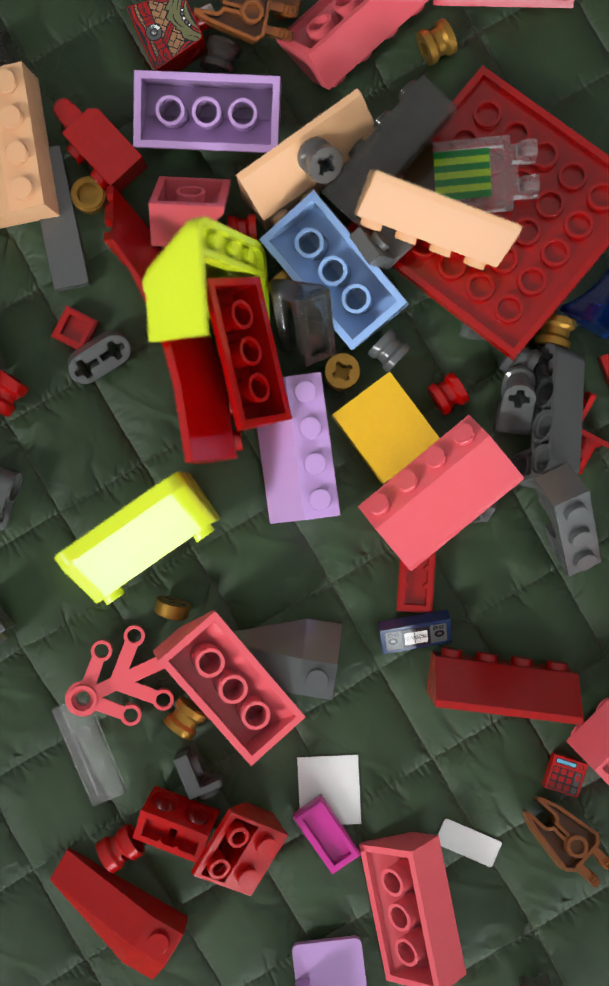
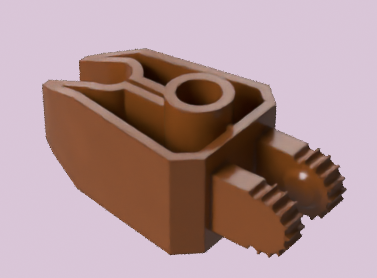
[194,0,298,45]
[521,796,609,888]

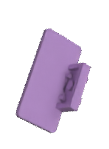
[292,935,367,986]

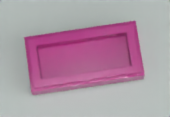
[293,794,361,875]

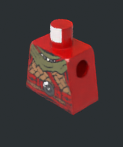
[127,0,214,72]

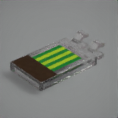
[400,135,540,213]

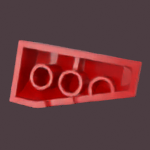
[50,847,188,980]

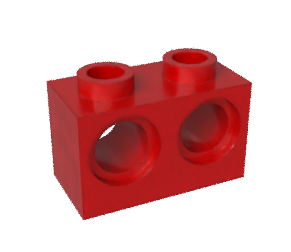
[133,785,220,863]

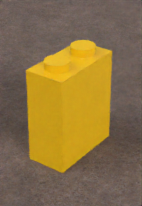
[332,372,440,484]

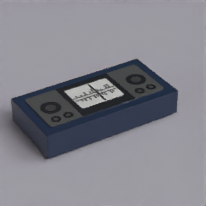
[378,610,452,654]

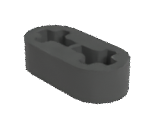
[67,330,130,384]

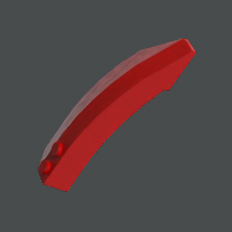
[103,186,243,465]

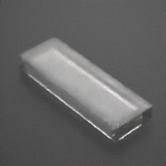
[52,694,127,807]

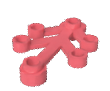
[65,624,174,726]

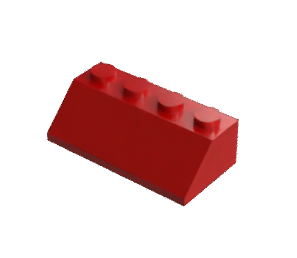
[205,277,292,432]
[426,647,584,725]

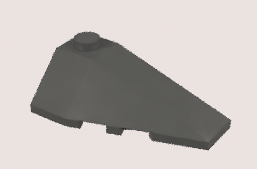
[232,618,342,700]

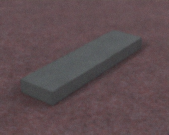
[40,145,91,292]

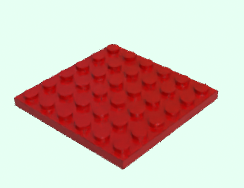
[346,65,609,361]

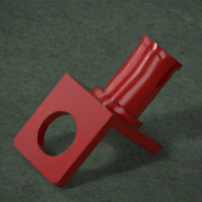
[578,391,609,475]

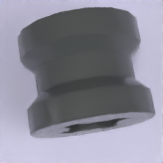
[297,137,343,184]
[367,328,412,373]
[499,347,542,372]

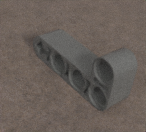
[511,343,585,490]

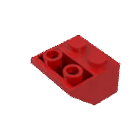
[191,802,288,896]

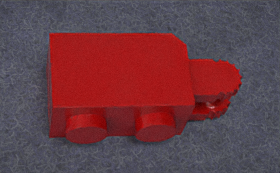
[53,98,148,193]

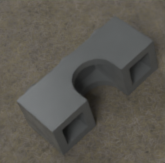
[534,463,601,576]

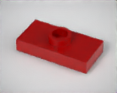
[396,551,436,613]

